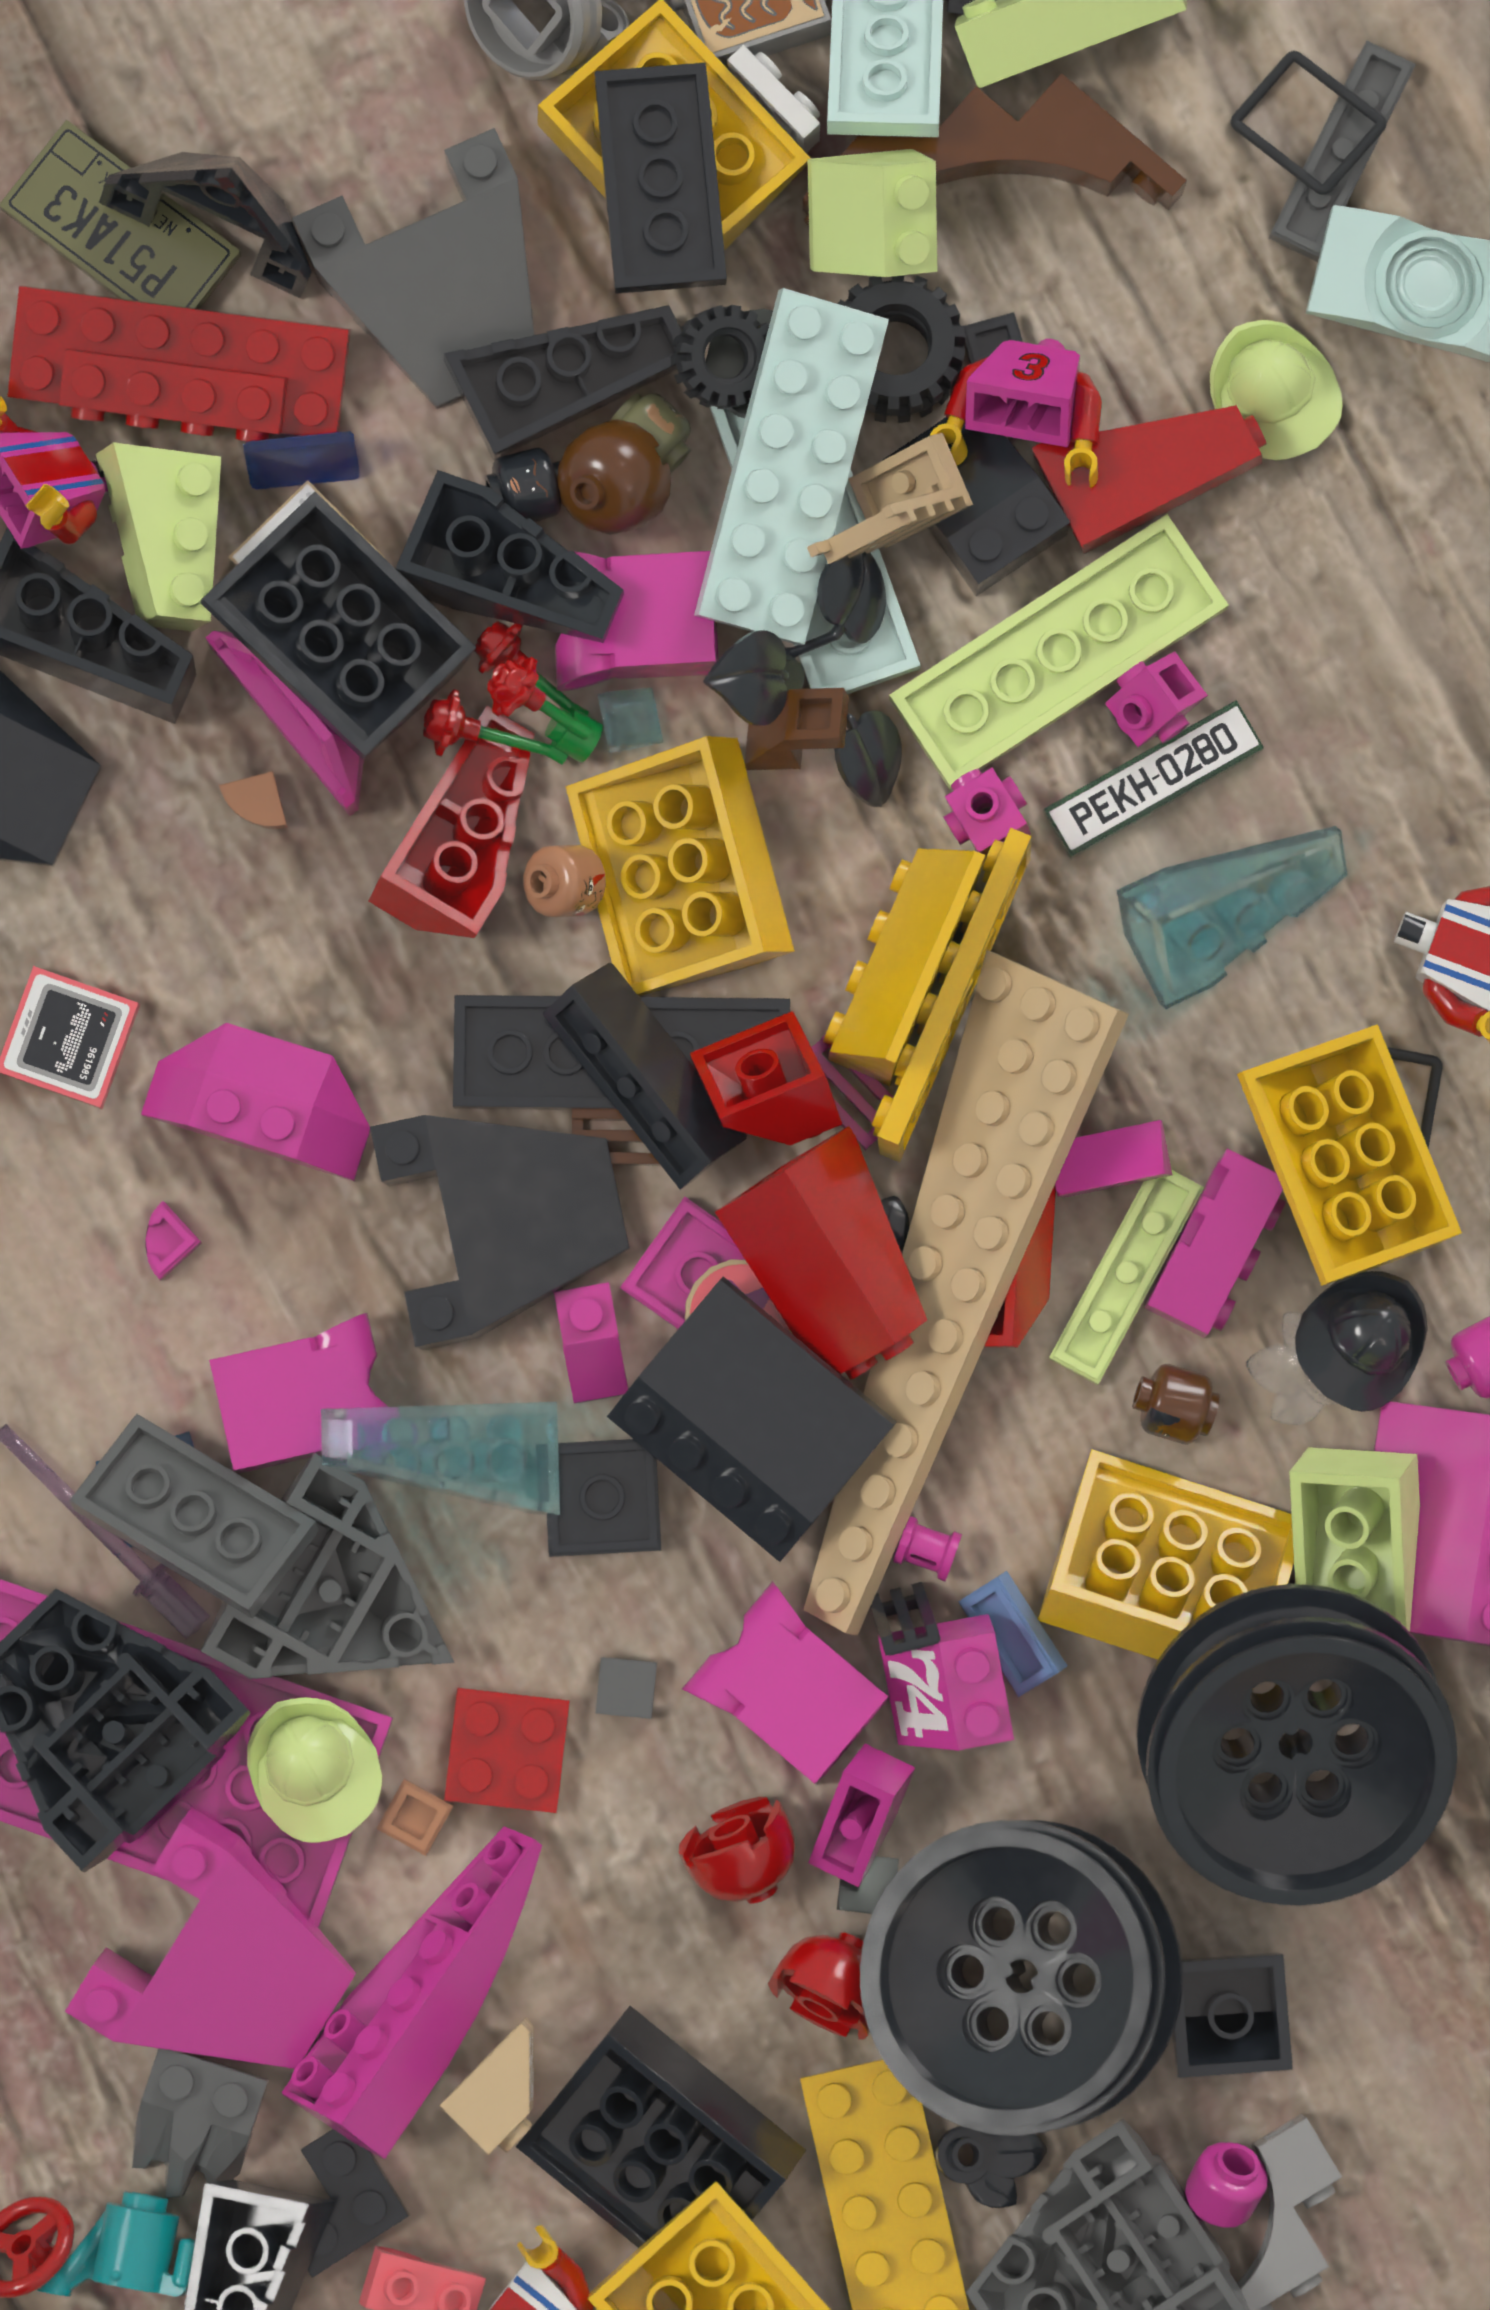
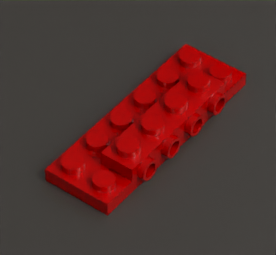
[7,286,351,443]

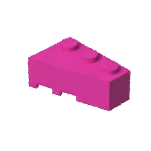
[1144,1148,1286,1338]

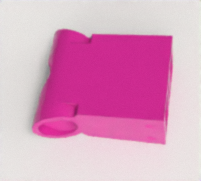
[555,551,719,691]
[209,1313,398,1474]
[682,1581,889,1785]

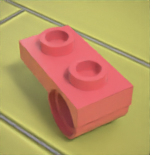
[359,2246,486,2310]

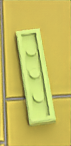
[1049,1170,1204,1385]

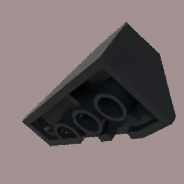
[396,470,624,643]

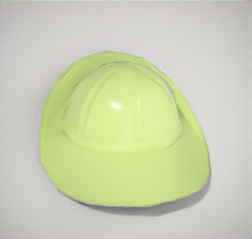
[1210,320,1343,460]
[247,1697,382,1843]

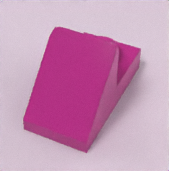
[554,1282,628,1404]

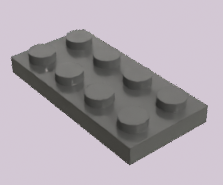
[69,1414,319,1619]

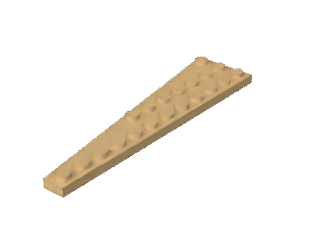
[804,950,1129,1636]

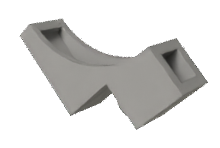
[1237,2114,1342,2310]

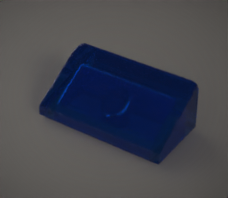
[243,431,361,490]

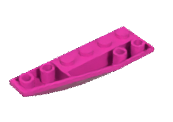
[281,1826,542,2159]

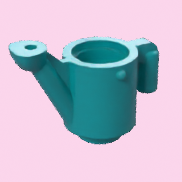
[37,2191,195,2297]

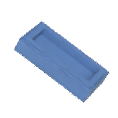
[958,1571,1068,1697]

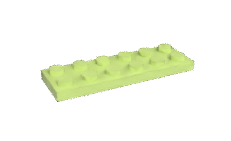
[889,514,1229,790]

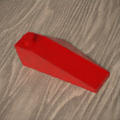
[368,705,535,938]

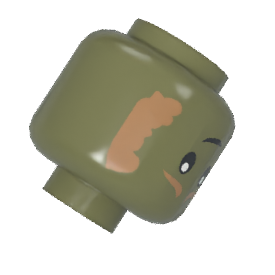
[611,393,691,473]

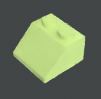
[807,149,937,277]

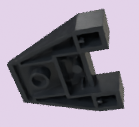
[370,1115,630,1350]

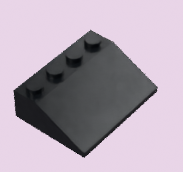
[200,492,476,759]
[607,1276,897,1562]
[516,2005,806,2248]

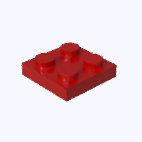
[444,1688,570,1813]

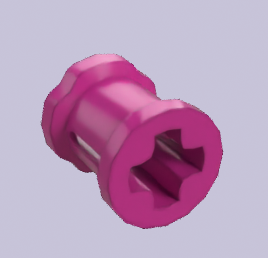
[893,1516,962,1582]

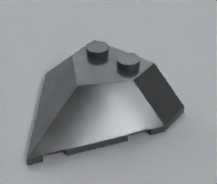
[201,1453,455,1679]

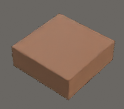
[376,1779,454,1856]

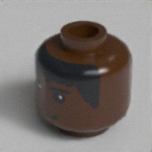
[1132,1364,1220,1445]

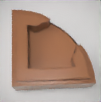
[219,771,288,829]

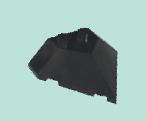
[99,152,312,298]

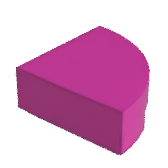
[145,1201,202,1281]

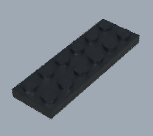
[453,995,790,1110]

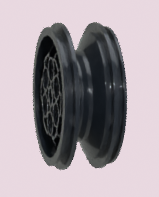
[1136,1584,1457,1906]
[860,1820,1183,2135]

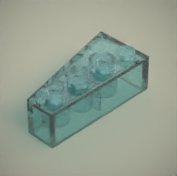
[321,1402,560,1515]

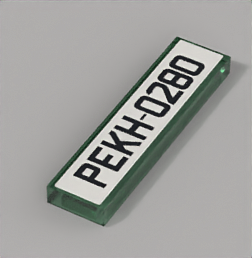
[1043,700,1264,859]

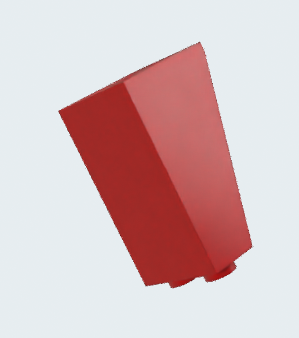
[715,1126,927,1380]

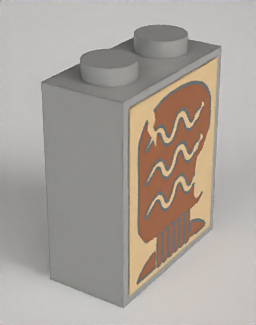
[669,0,831,69]

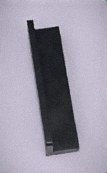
[542,963,747,1190]

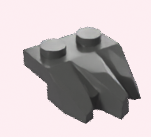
[132,2048,269,2198]

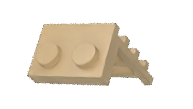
[807,433,973,564]

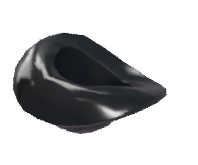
[1295,1271,1428,1412]

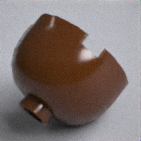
[557,419,671,535]

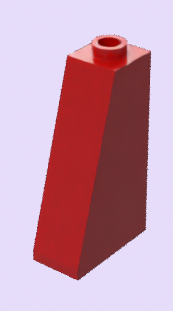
[1032,405,1267,554]

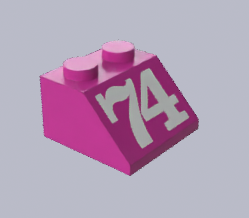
[878,1614,1014,1751]

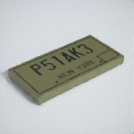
[0,119,242,309]

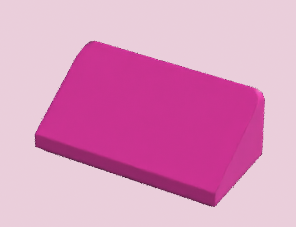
[1055,1120,1172,1198]

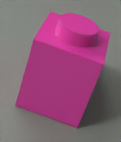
[808,1743,916,1888]

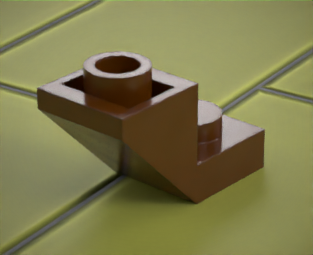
[745,688,849,770]

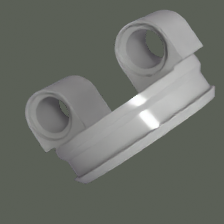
[464,0,629,81]

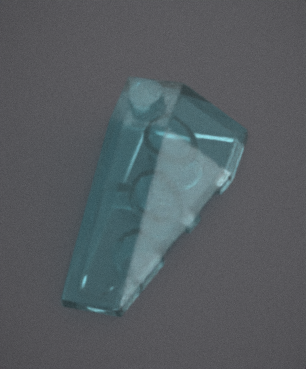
[1117,826,1348,1009]

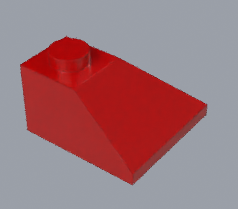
[690,1011,842,1146]

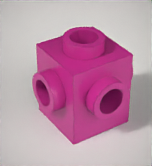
[1105,651,1208,747]
[943,768,1031,863]

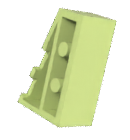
[96,442,221,631]

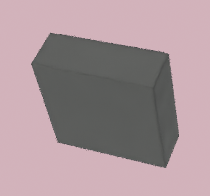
[595,1657,657,1719]

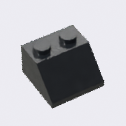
[1172,1953,1293,2078]

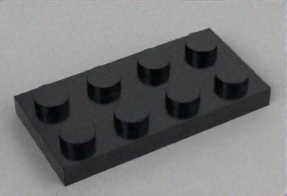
[594,62,727,294]

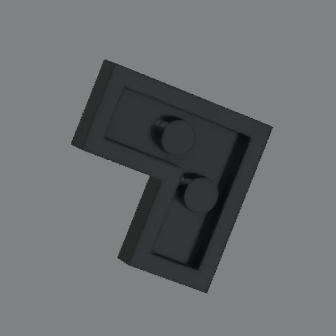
[301,2129,410,2278]

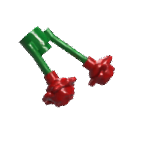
[423,621,603,765]

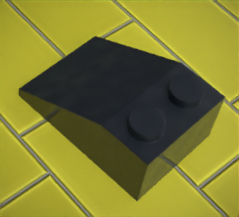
[882,417,1070,596]

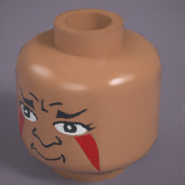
[523,845,606,917]

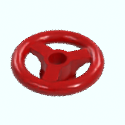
[0,2196,75,2298]

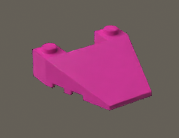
[65,1807,356,2069]

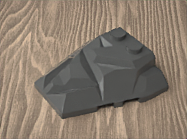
[966,2119,1249,2310]

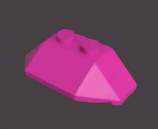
[205,631,364,816]
[141,1023,371,1182]

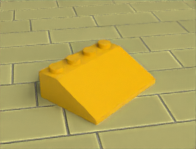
[538,0,811,251]
[565,736,795,996]
[823,848,985,1086]
[1237,1024,1462,1286]
[1038,1449,1294,1660]
[588,2181,831,2310]

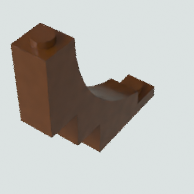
[803,73,1187,227]

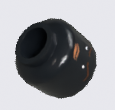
[485,448,562,522]

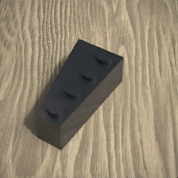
[444,305,682,461]
[0,527,197,724]
[184,2180,336,2310]

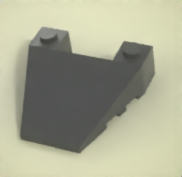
[292,128,535,409]

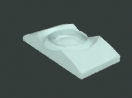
[1305,205,1490,362]

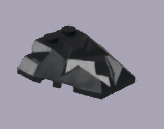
[0,1589,251,1872]

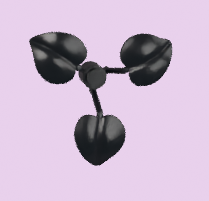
[703,552,902,807]

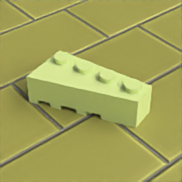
[954,0,1187,88]

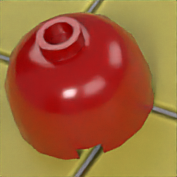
[678,1797,795,1904]
[767,1932,870,2040]

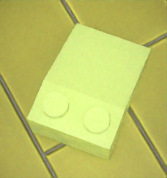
[1289,1447,1420,1632]

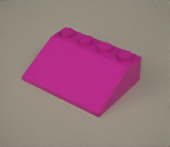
[1374,1401,1490,1647]

